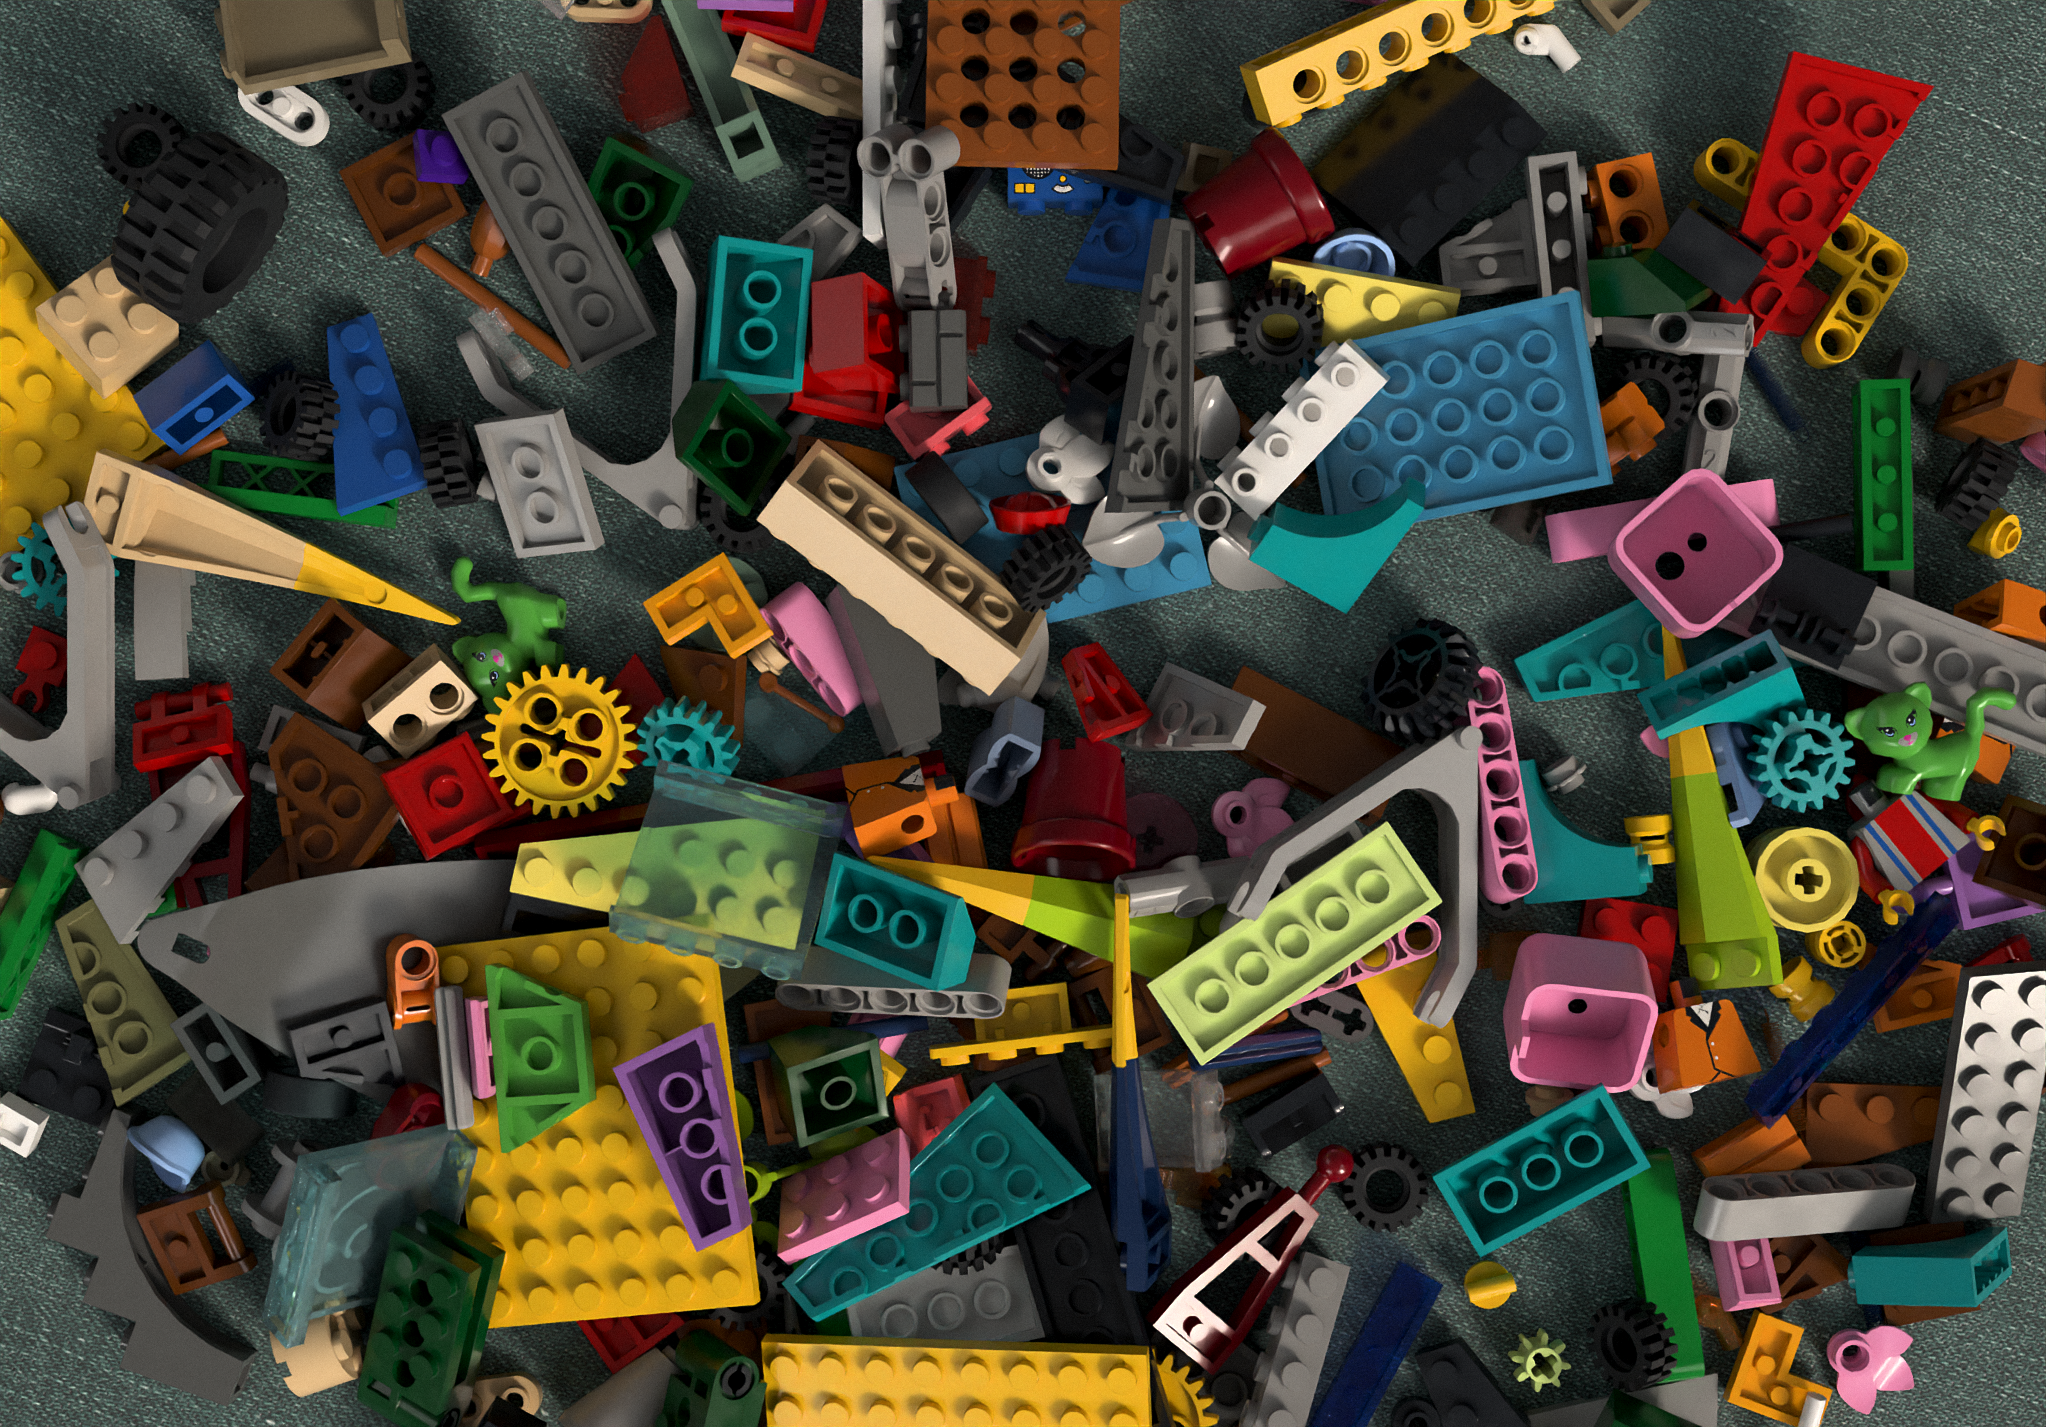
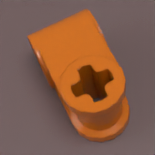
[385,933,440,1030]

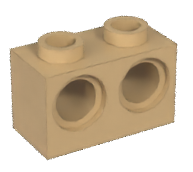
[362,643,479,759]

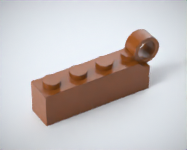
[1932,358,2046,445]

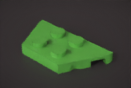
[485,963,597,1153]

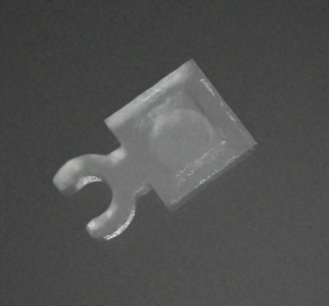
[468,303,535,382]

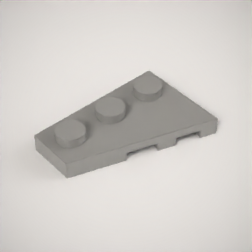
[1123,662,1266,752]

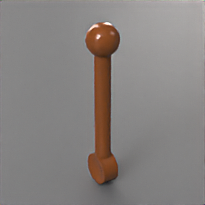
[759,672,845,734]

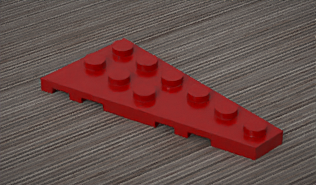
[1713,51,1934,347]

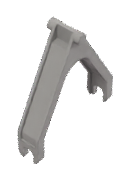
[456,227,705,531]
[0,501,122,810]
[1227,725,1483,1028]

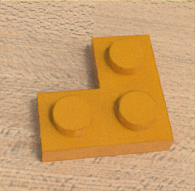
[643,552,774,659]
[1723,1309,1833,1427]

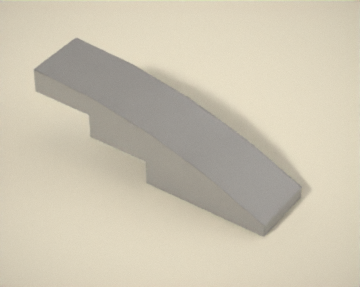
[134,560,196,681]

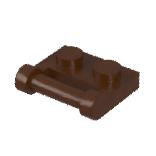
[1066,965,1174,1075]
[136,1180,258,1295]

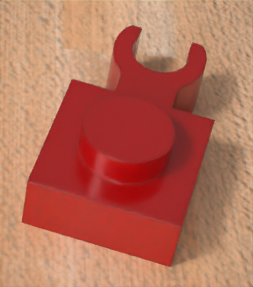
[12,625,67,713]

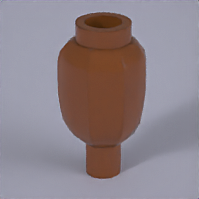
[469,200,511,278]

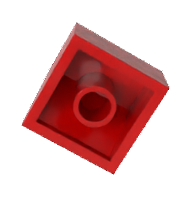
[808,272,908,394]

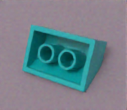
[697,235,813,395]
[814,851,976,992]

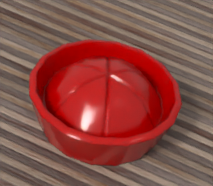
[988,491,1071,535]

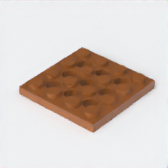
[925,0,1120,170]

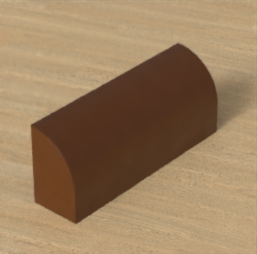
[1222,665,1406,827]

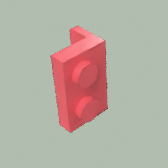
[884,376,992,463]
[893,1073,971,1161]

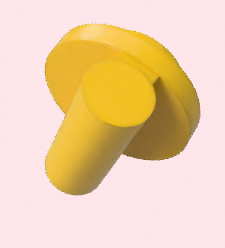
[1967,507,2022,559]
[1464,1260,1517,1309]

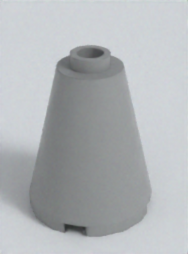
[558,1344,686,1427]

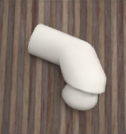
[1513,23,1582,73]
[1,782,58,815]

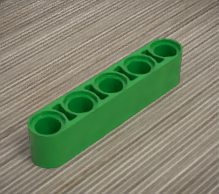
[1620,1147,1705,1384]

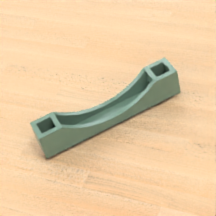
[661,0,783,184]

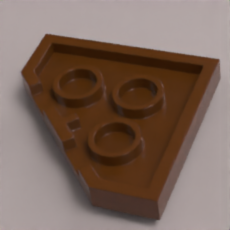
[268,711,401,882]

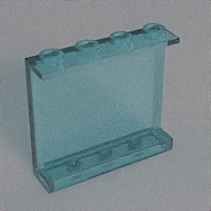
[609,759,847,981]
[261,1124,478,1349]

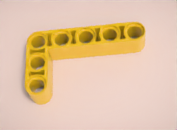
[1694,138,1908,369]

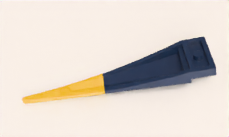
[1109,893,1172,1292]

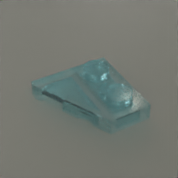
[744,679,856,777]

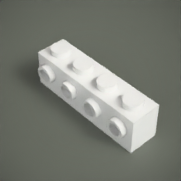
[1214,338,1391,521]

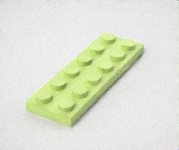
[1146,821,1443,1066]

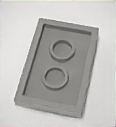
[474,408,605,558]

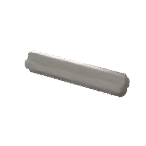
[433,985,475,1130]

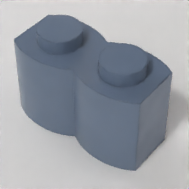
[965,696,1045,808]

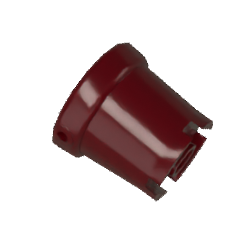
[1181,126,1335,282]
[1011,738,1136,882]

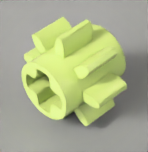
[1508,1328,1571,1392]

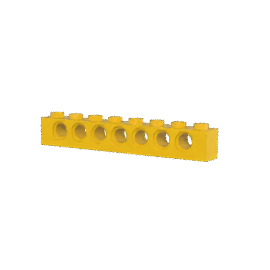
[1239,0,1556,128]

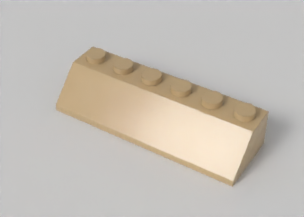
[756,439,1047,696]

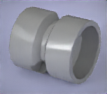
[1194,280,1240,360]

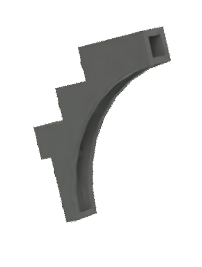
[46,1103,257,1407]

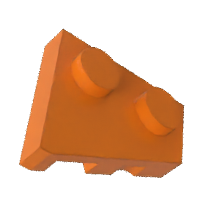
[1857,942,1962,1034]

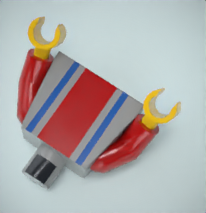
[1847,778,2006,925]

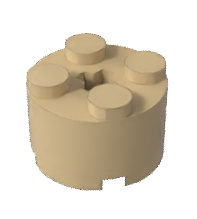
[269,1287,367,1397]

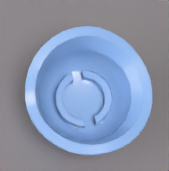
[1312,228,1395,277]
[127,1115,205,1193]

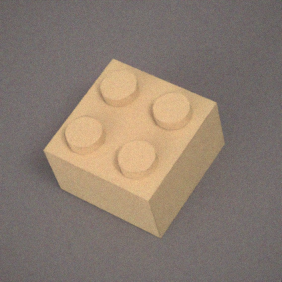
[35,254,179,399]

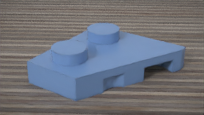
[1705,722,1768,829]

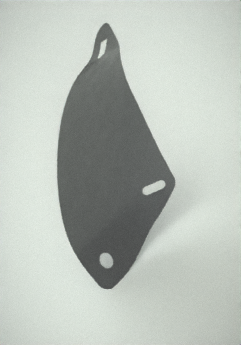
[137,859,611,1133]

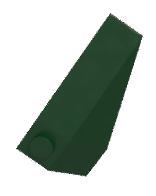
[536,131,695,310]

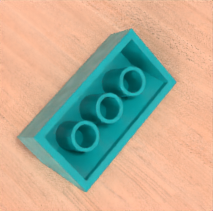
[1431,1082,1651,1258]

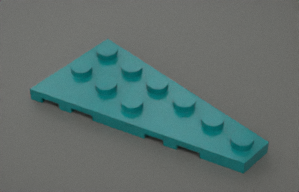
[1510,598,1810,703]
[782,1082,1092,1322]

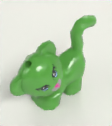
[451,556,567,713]
[1844,681,2017,801]

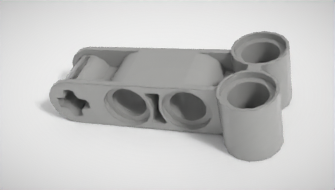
[857,123,960,312]

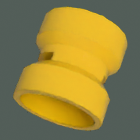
[1624,814,1676,865]
[1805,920,1866,968]
[1766,956,1835,1023]

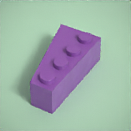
[613,1022,753,1252]

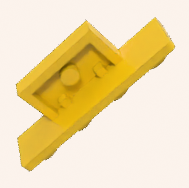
[929,981,1112,1066]

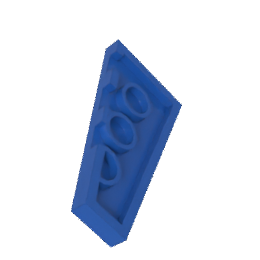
[327,313,428,517]

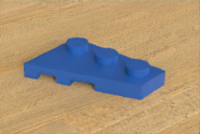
[1065,188,1171,293]

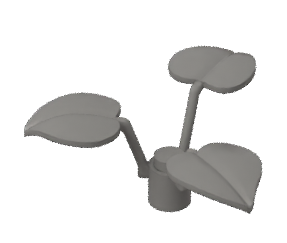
[1081,375,1286,591]

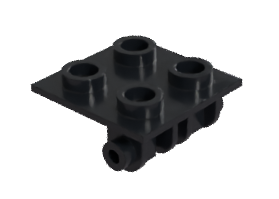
[1748,543,1878,670]

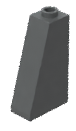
[825,584,942,759]

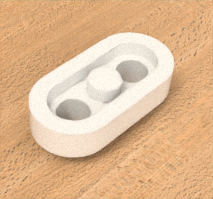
[238,86,330,146]

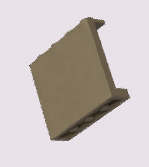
[214,0,412,95]

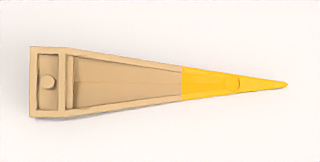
[83,448,461,625]

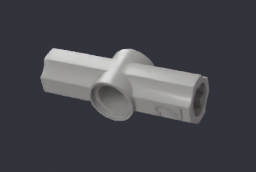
[1602,311,1755,357]
[1680,354,1745,481]
[1114,855,1250,918]

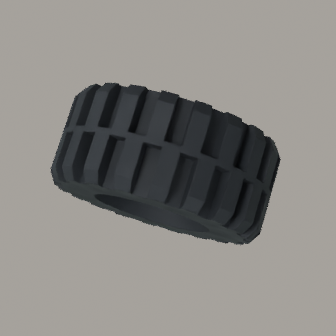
[111,131,289,323]

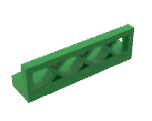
[1851,378,1914,574]
[197,449,399,529]
[0,828,91,1021]

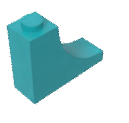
[1247,476,1426,614]
[1636,629,1808,740]
[1518,758,1653,904]
[1848,1227,2012,1307]

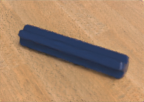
[1187,1027,1323,1071]

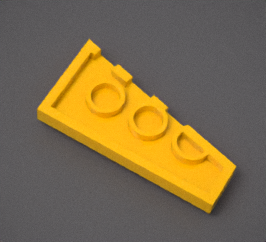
[1355,928,1476,1123]

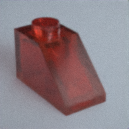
[618,15,695,134]

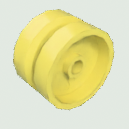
[1744,825,1860,933]

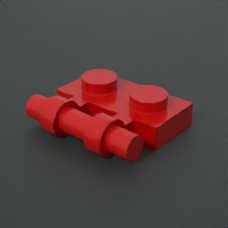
[133,682,234,773]

